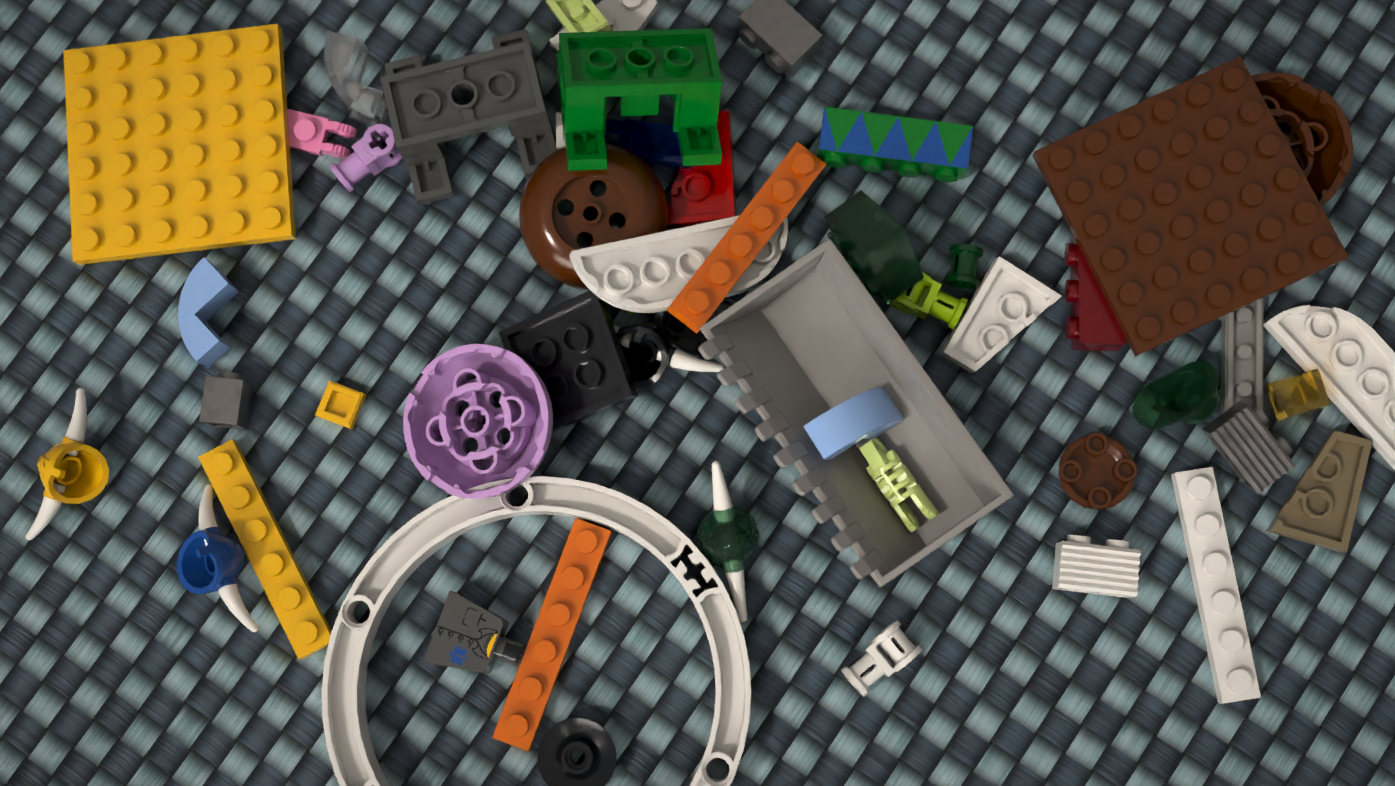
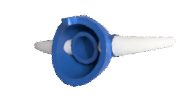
[176,484,259,632]

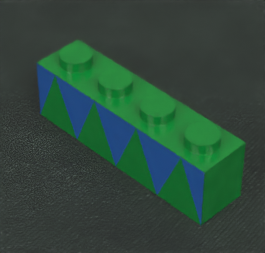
[817,106,973,182]

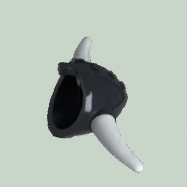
[614,322,724,388]

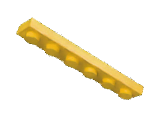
[198,439,332,660]

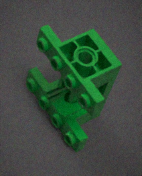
[555,28,722,171]

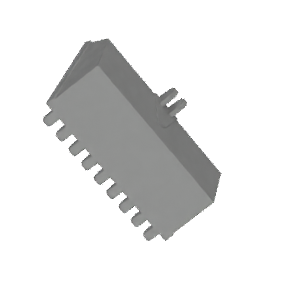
[698,239,1014,588]

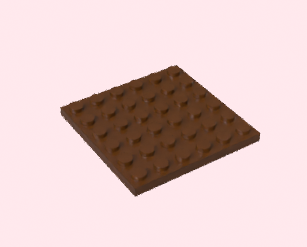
[1032,56,1348,357]

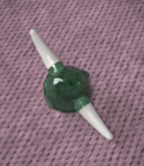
[696,461,759,622]

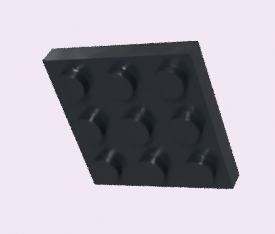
[499,290,638,433]

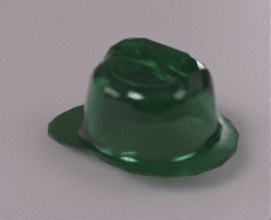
[1132,361,1222,428]

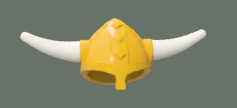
[25,388,109,540]

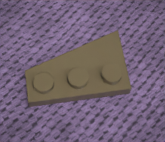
[1266,430,1372,553]

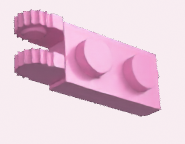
[287,109,357,159]

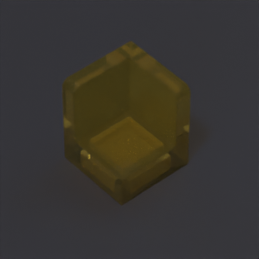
[1266,369,1330,422]

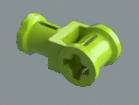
[886,266,968,330]

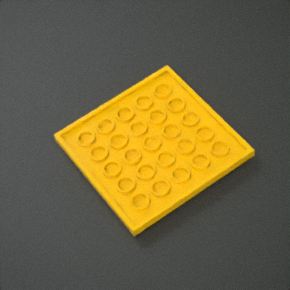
[63,24,296,265]

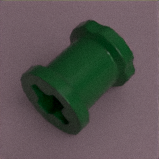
[946,244,984,289]

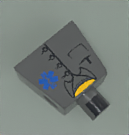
[423,591,524,673]

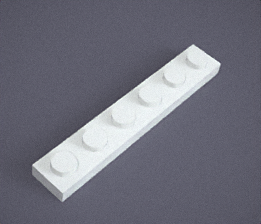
[1171,467,1261,704]

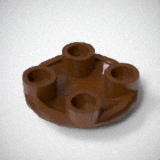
[1058,433,1138,510]

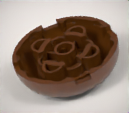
[1251,72,1353,206]
[519,142,669,290]

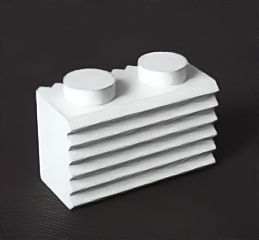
[1052,535,1141,598]

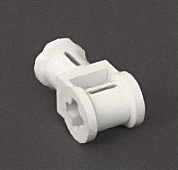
[841,620,923,697]

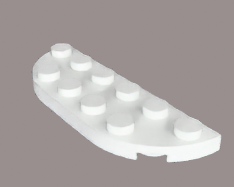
[569,215,788,313]
[1264,305,1395,470]

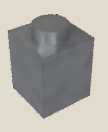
[199,372,254,430]

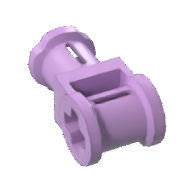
[329,124,403,192]

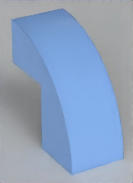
[178,257,239,368]
[803,387,904,460]

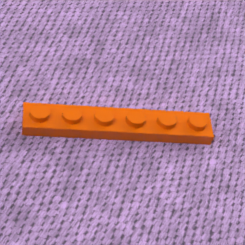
[667,141,826,333]
[492,518,612,752]

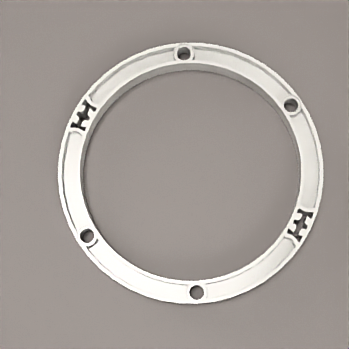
[322,476,751,786]

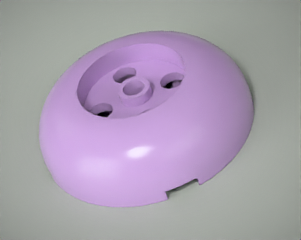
[403,344,553,499]

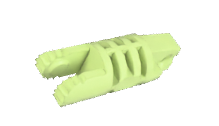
[859,437,938,533]

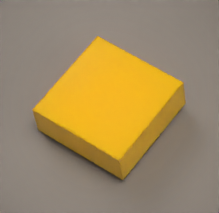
[315,380,367,430]

